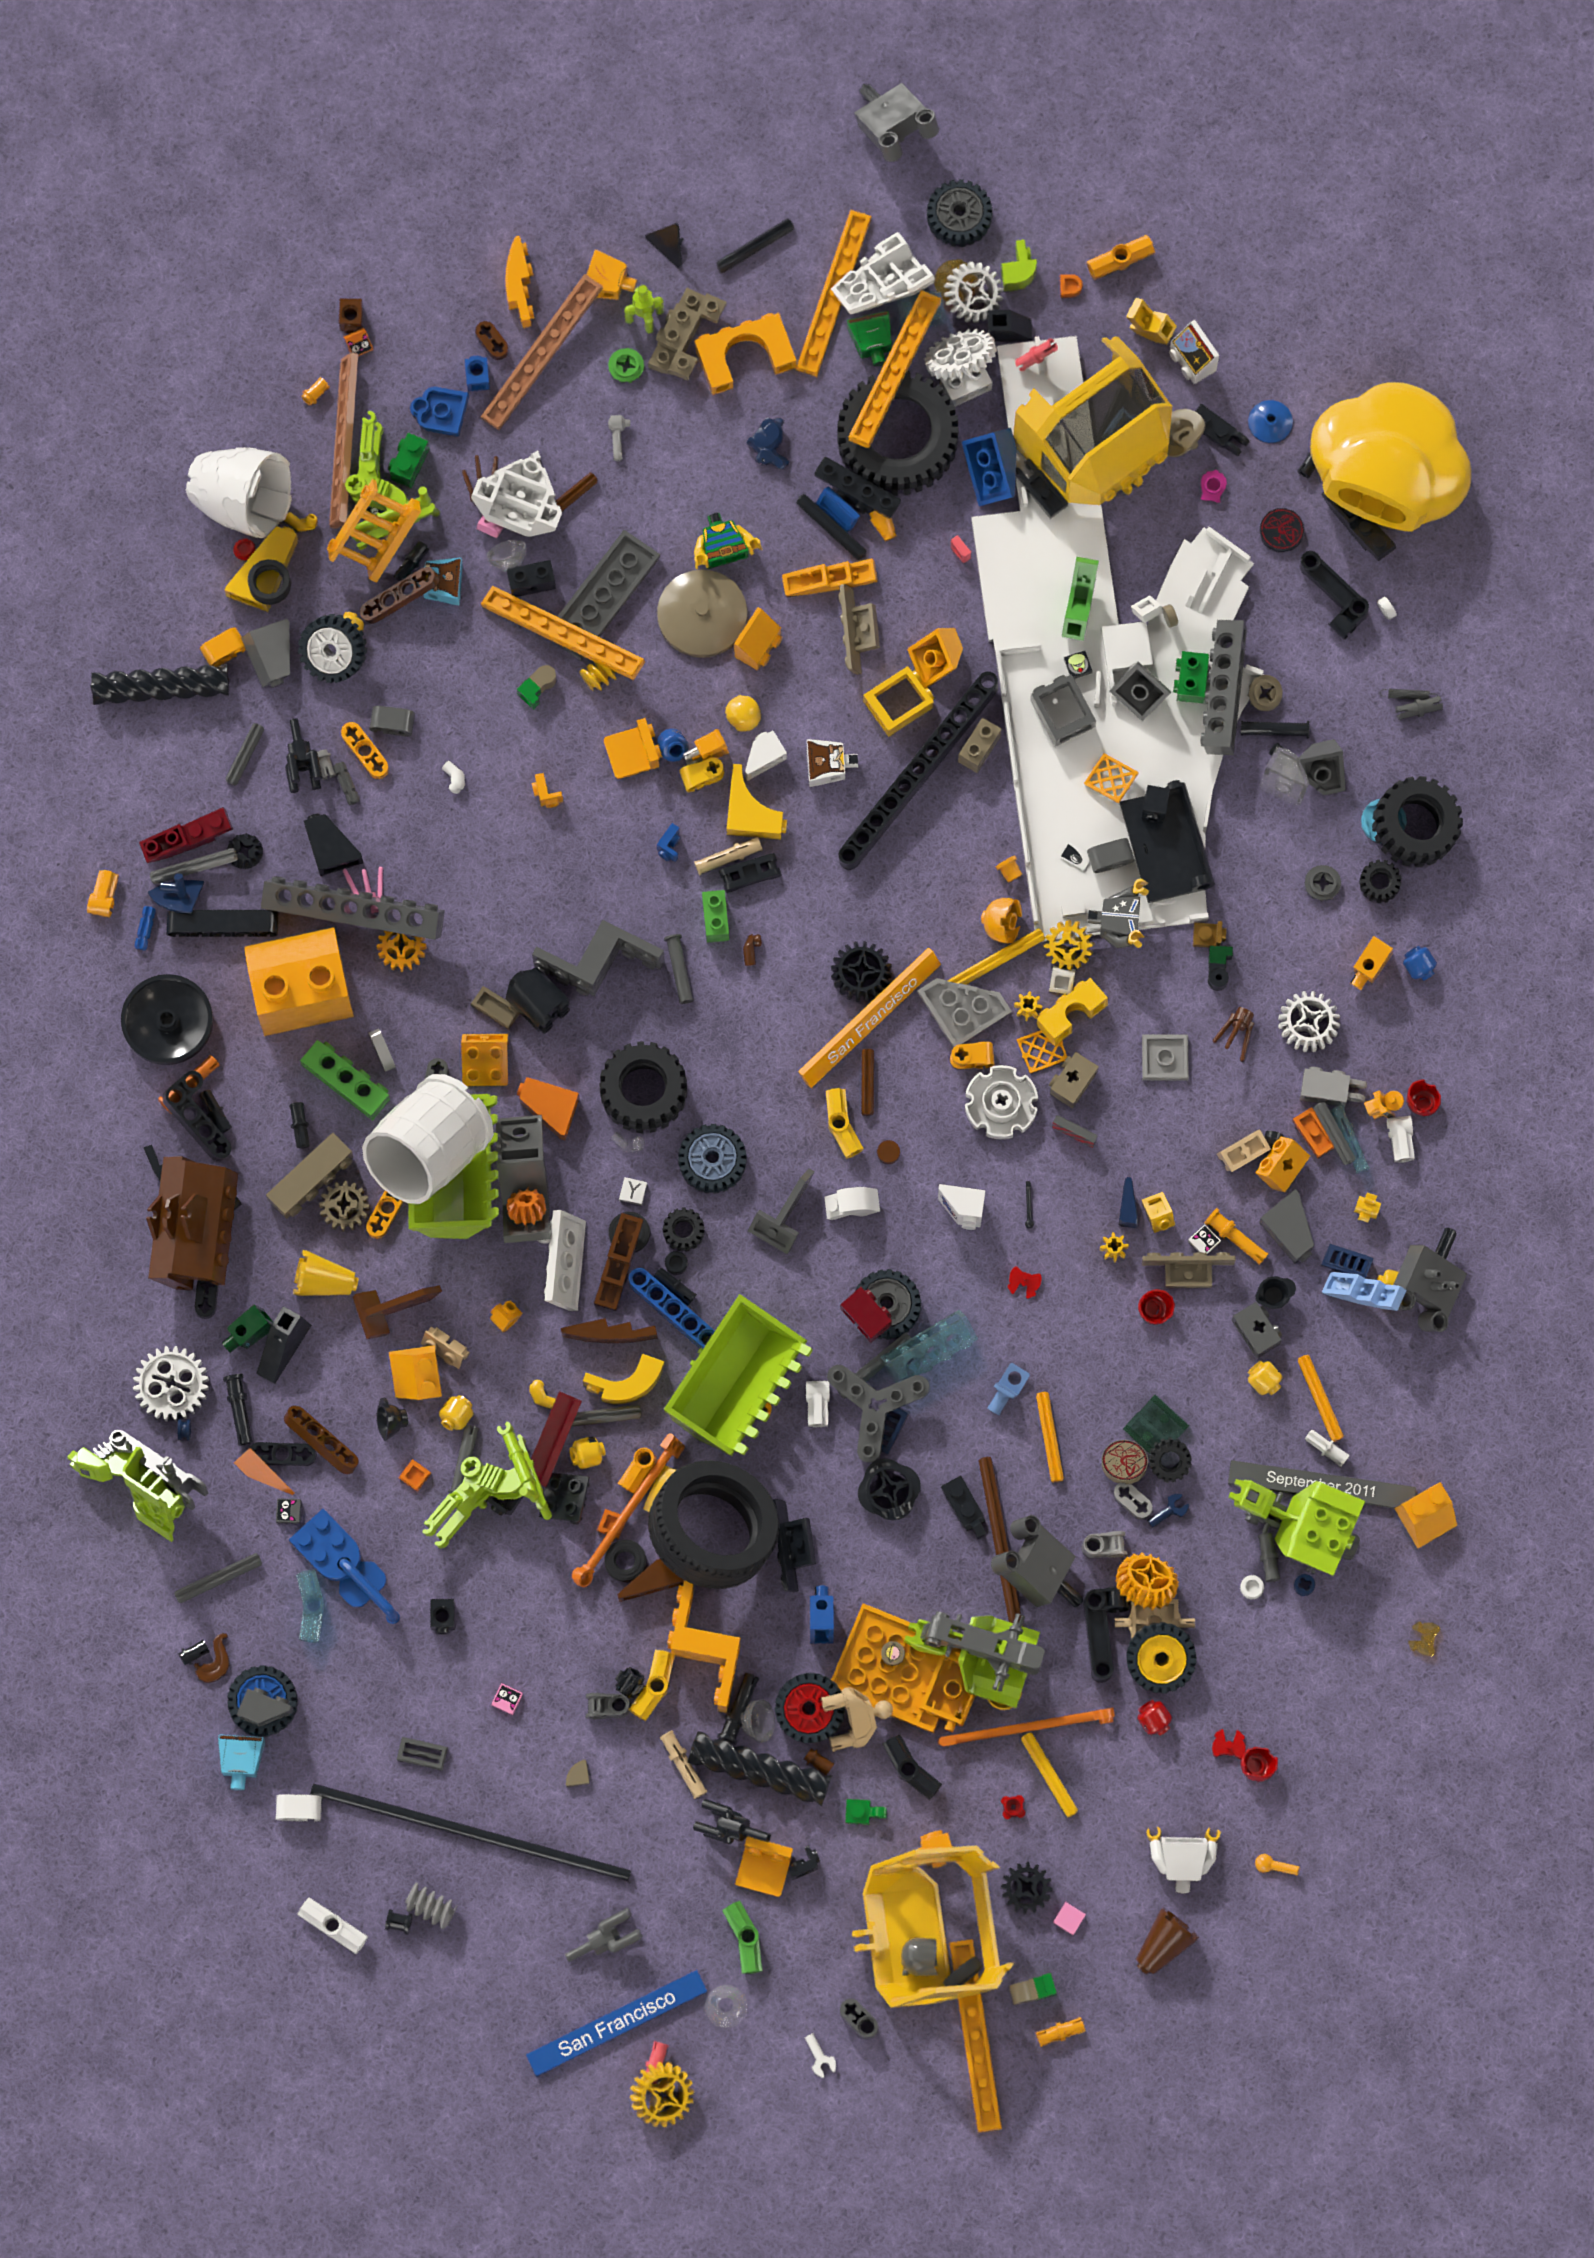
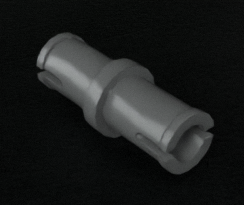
[1395,696,1443,721]
[1258,1533,1280,1582]

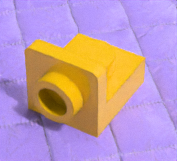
[1141,1192,1175,1233]

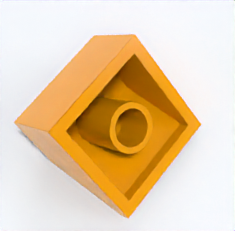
[734,607,783,671]
[389,1345,442,1400]
[1394,1482,1457,1548]

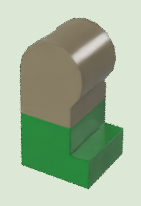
[517,665,557,710]
[1009,1973,1057,2005]

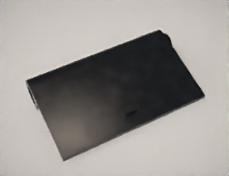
[1119,780,1215,903]

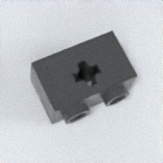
[1232,1302,1282,1359]

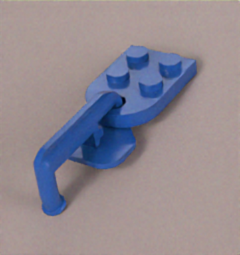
[289,1508,400,1624]

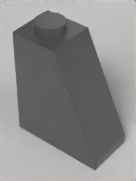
[241,618,290,688]
[1259,1189,1314,1264]

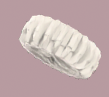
[943,262,1003,323]
[1278,991,1340,1052]

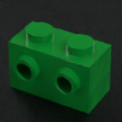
[388,433,430,488]
[1173,651,1209,704]

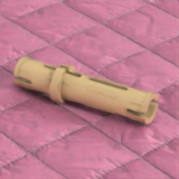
[694,837,763,875]
[660,1730,707,1799]

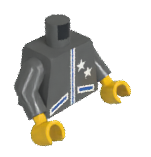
[1088,879,1149,948]

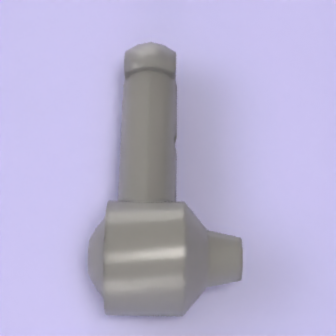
[608,415,630,461]

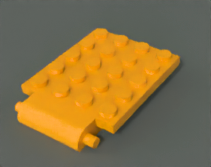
[831,1603,975,1734]

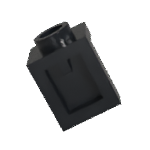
[788,1845,821,1881]

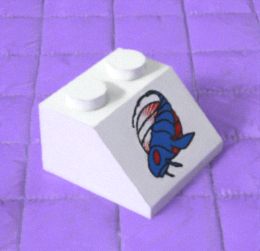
[938,1184,985,1230]

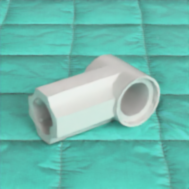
[1387,1116,1415,1163]
[806,1381,829,1427]

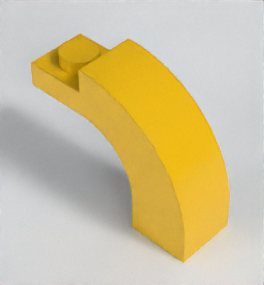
[583,1354,665,1404]

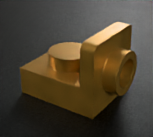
[1193,921,1226,948]

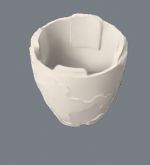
[186,447,292,538]

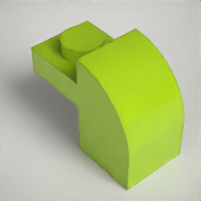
[1001,239,1037,292]

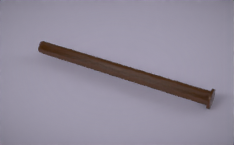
[979,1457,1024,1627]

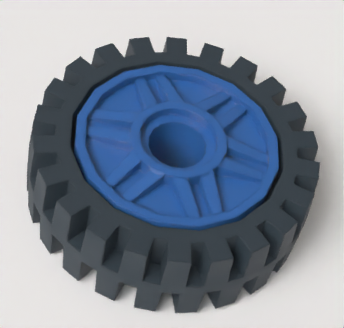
[227,1665,298,1737]

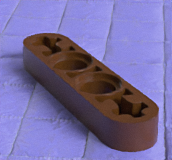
[360,567,439,624]
[284,1406,359,1474]

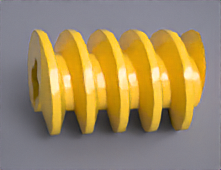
[579,662,617,691]

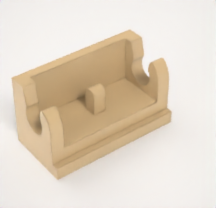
[1217,1129,1271,1172]

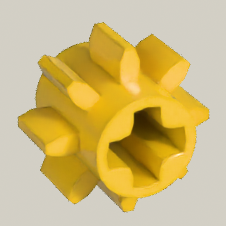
[1014,991,1043,1021]
[1354,1192,1381,1223]
[1100,1232,1129,1263]

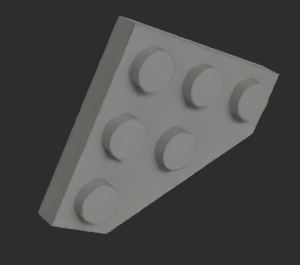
[917,978,1012,1048]

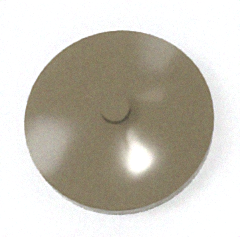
[657,570,747,658]

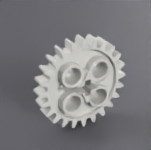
[924,329,997,381]
[133,1346,209,1422]

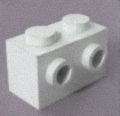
[940,367,992,407]

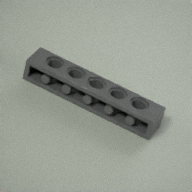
[1201,620,1247,755]

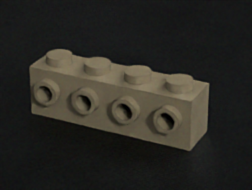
[266,1133,353,1219]

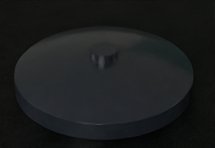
[121,974,213,1065]

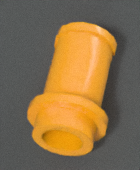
[301,377,330,406]

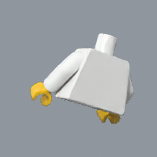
[1147,1827,1220,1893]

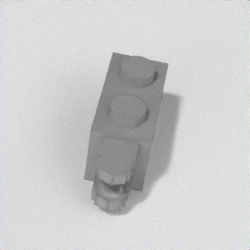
[1299,1067,1367,1107]

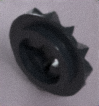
[226,833,263,869]

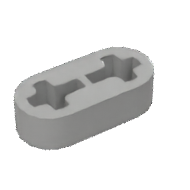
[369,1029,396,1072]
[1114,1482,1152,1520]

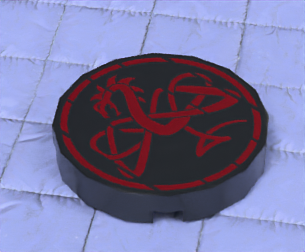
[1259,508,1304,553]

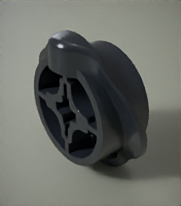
[858,1458,921,1521]

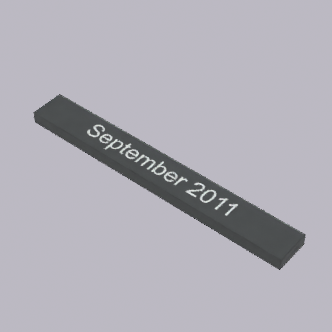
[1228,1460,1416,1508]

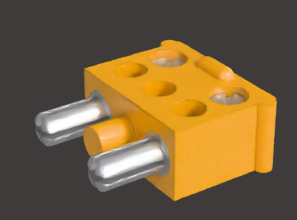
[683,729,729,765]

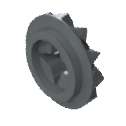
[1304,865,1341,901]

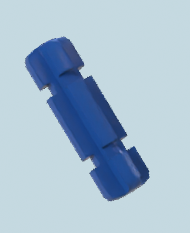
[134,906,156,951]

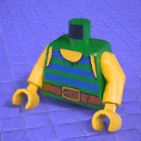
[694,513,763,569]

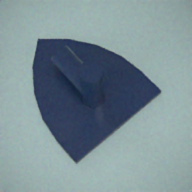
[148,874,204,913]

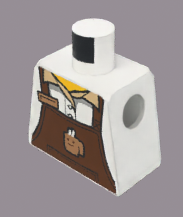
[807,739,858,787]

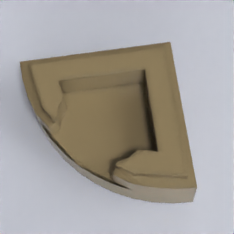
[566,1759,590,1787]

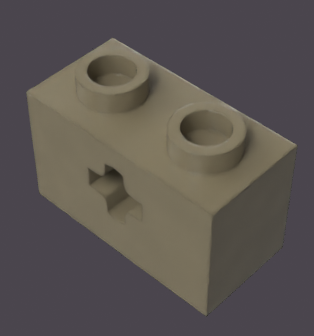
[958,718,1002,773]
[1049,1052,1099,1109]

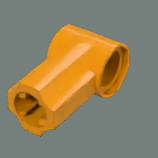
[87,870,119,918]
[618,1448,658,1494]

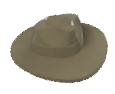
[1167,409,1205,457]

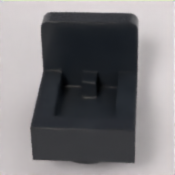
[487,1496,524,1516]

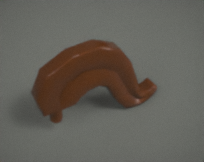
[194,1633,230,1683]

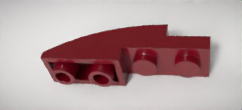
[139,807,233,863]

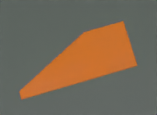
[234,1448,295,1495]

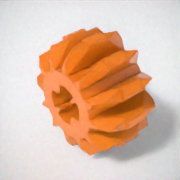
[507,1188,546,1226]

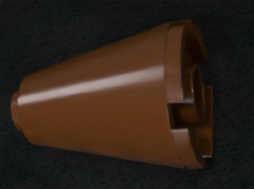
[1136,1907,1199,1975]

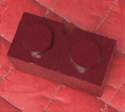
[840,1287,892,1343]

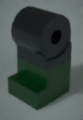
[1208,946,1233,991]

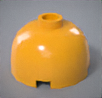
[981,898,1022,944]

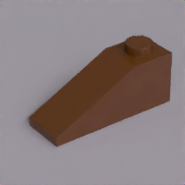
[617,1559,684,1602]

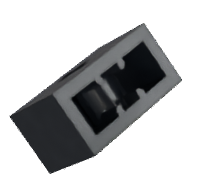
[506,560,556,597]

